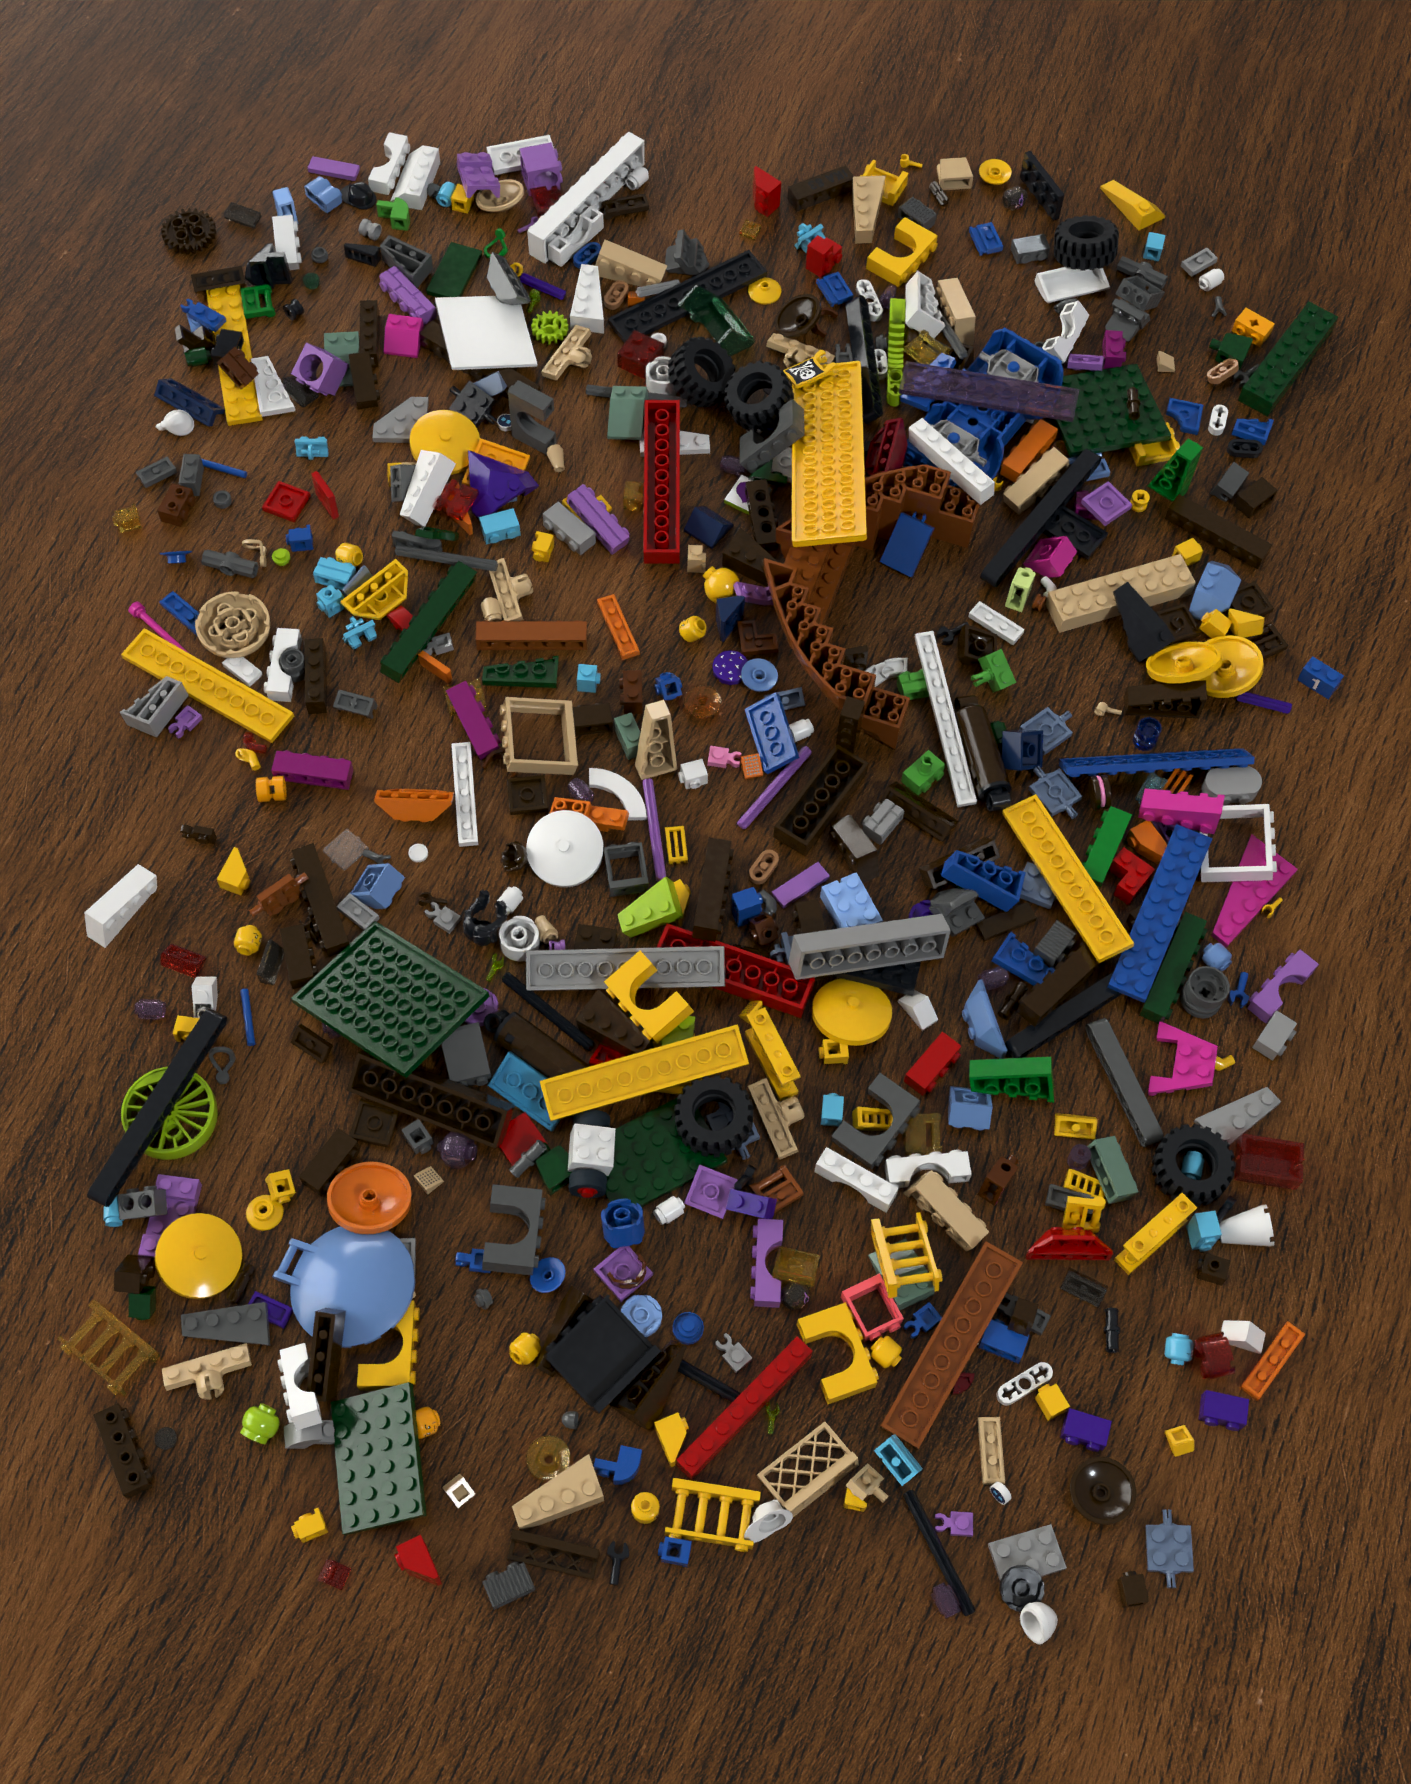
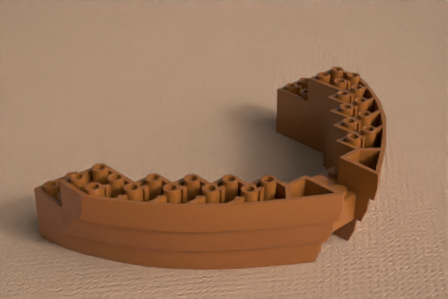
[763,465,981,750]

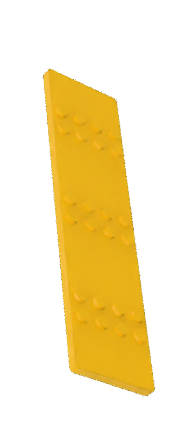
[792,361,867,547]

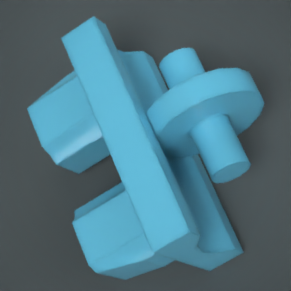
[794,223,826,253]
[295,436,329,460]
[342,617,377,650]

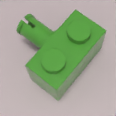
[971,649,1017,692]
[901,750,945,795]

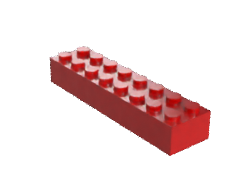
[656,923,815,1018]

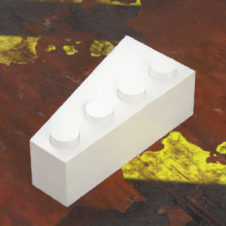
[570,264,604,334]
[400,450,456,527]
[84,864,157,948]

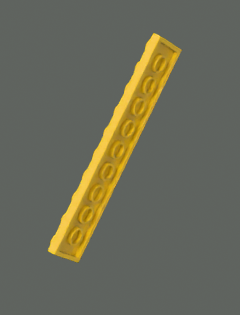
[206,284,263,426]
[121,628,294,743]
[1002,794,1134,963]
[540,1024,749,1121]

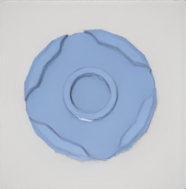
[621,1295,662,1337]

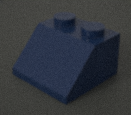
[1001,730,1043,770]

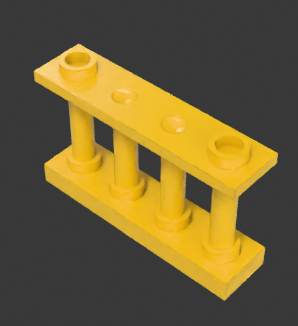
[745,1007,801,1101]
[1114,1192,1197,1275]
[871,1212,942,1298]
[665,1478,761,1552]

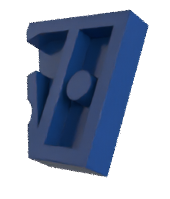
[1231,419,1274,446]

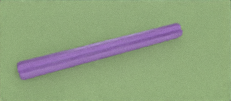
[737,746,812,829]
[643,779,666,882]

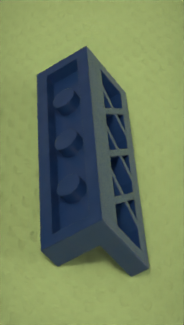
[154,378,225,426]

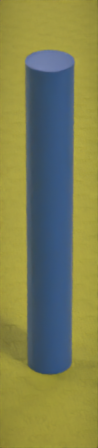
[201,458,247,478]
[240,989,255,1046]

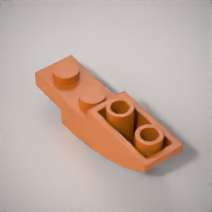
[549,797,629,832]

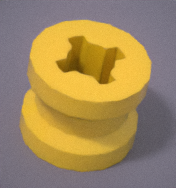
[1130,489,1150,512]

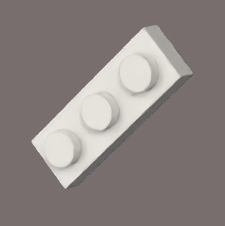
[968,601,1025,645]

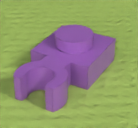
[168,705,203,739]
[934,1511,973,1537]

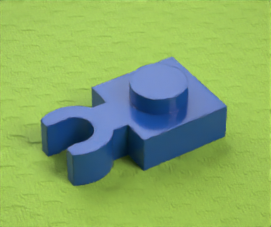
[903,1302,942,1339]

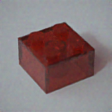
[617,330,664,380]

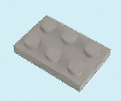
[988,1524,1067,1580]

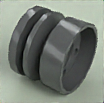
[1180,966,1230,1019]

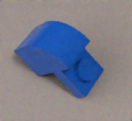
[594,1445,642,1485]

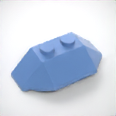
[1189,561,1241,620]
[962,979,1007,1059]

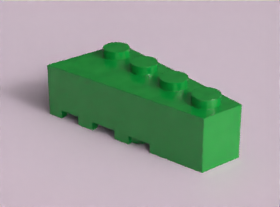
[1147,438,1203,502]
[1082,806,1132,888]
[969,1057,1054,1103]

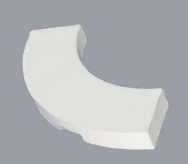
[865,658,908,687]
[589,768,647,820]

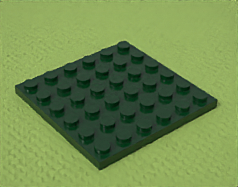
[1050,364,1171,458]

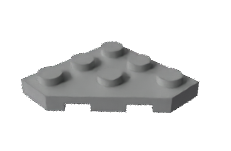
[372,397,429,443]

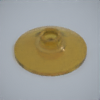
[526,1436,570,1480]

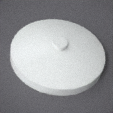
[526,810,604,887]

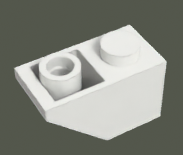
[192,977,218,1018]

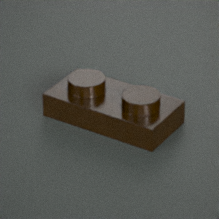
[290,1024,333,1063]

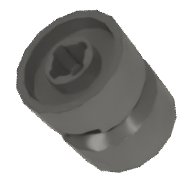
[280,648,305,683]

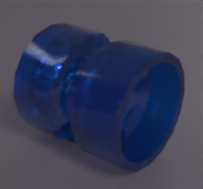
[1132,717,1162,751]

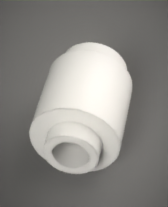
[625,166,649,190]
[1199,269,1224,291]
[789,719,814,742]
[495,886,523,916]
[653,1196,685,1225]

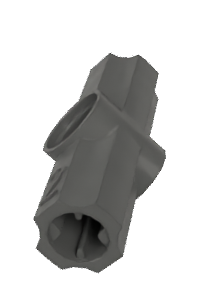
[1117,256,1168,290]
[201,549,259,578]

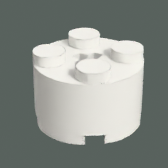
[646,357,676,396]
[499,916,540,961]

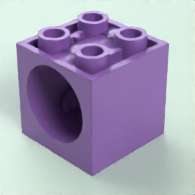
[519,142,563,196]
[291,342,350,396]

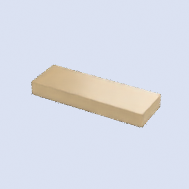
[978,1417,1005,1485]

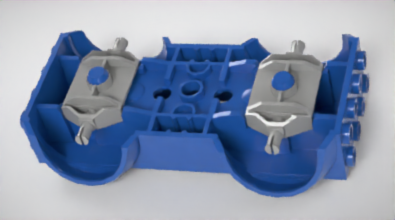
[903,327,1063,489]

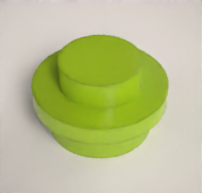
[272,548,290,566]

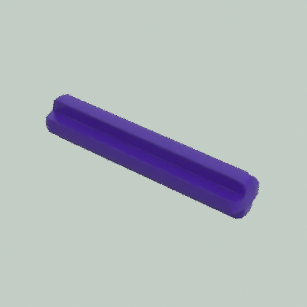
[520,273,566,300]
[1236,692,1292,714]

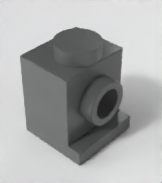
[401,1119,433,1154]

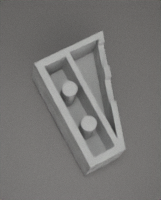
[120,676,189,737]

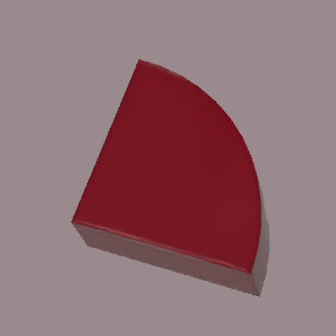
[952,1372,975,1395]

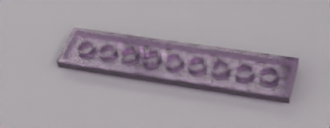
[899,361,1079,422]

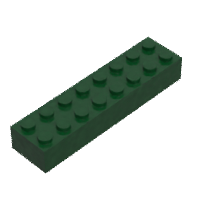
[1238,301,1338,417]

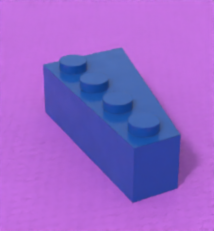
[941,850,1026,912]

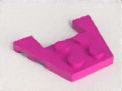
[1148,1022,1218,1096]

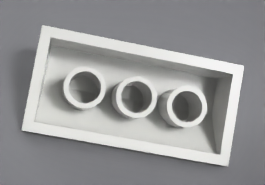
[390,145,440,210]

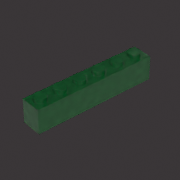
[1139,912,1208,1024]

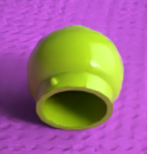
[240,1403,280,1444]

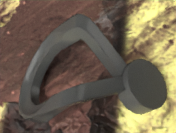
[209,1047,236,1084]

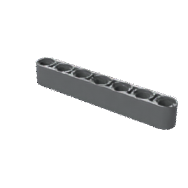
[1085,1018,1164,1148]

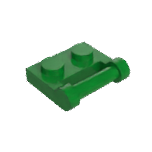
[240,285,276,319]

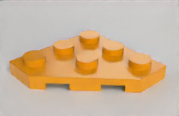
[462,438,530,488]

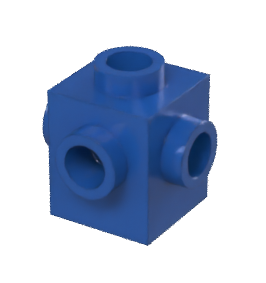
[654,672,682,700]

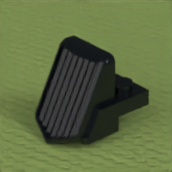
[245,243,293,289]

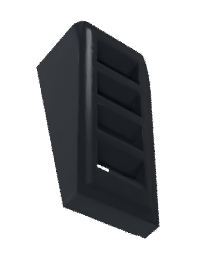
[344,243,381,267]

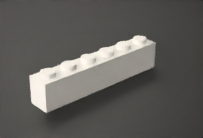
[909,418,995,505]

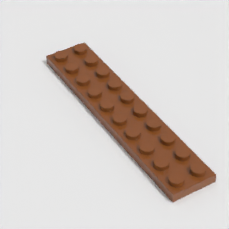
[880,1241,1023,1450]

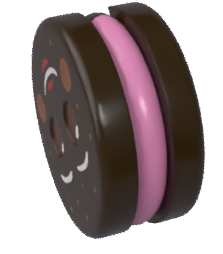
[1088,774,1111,810]

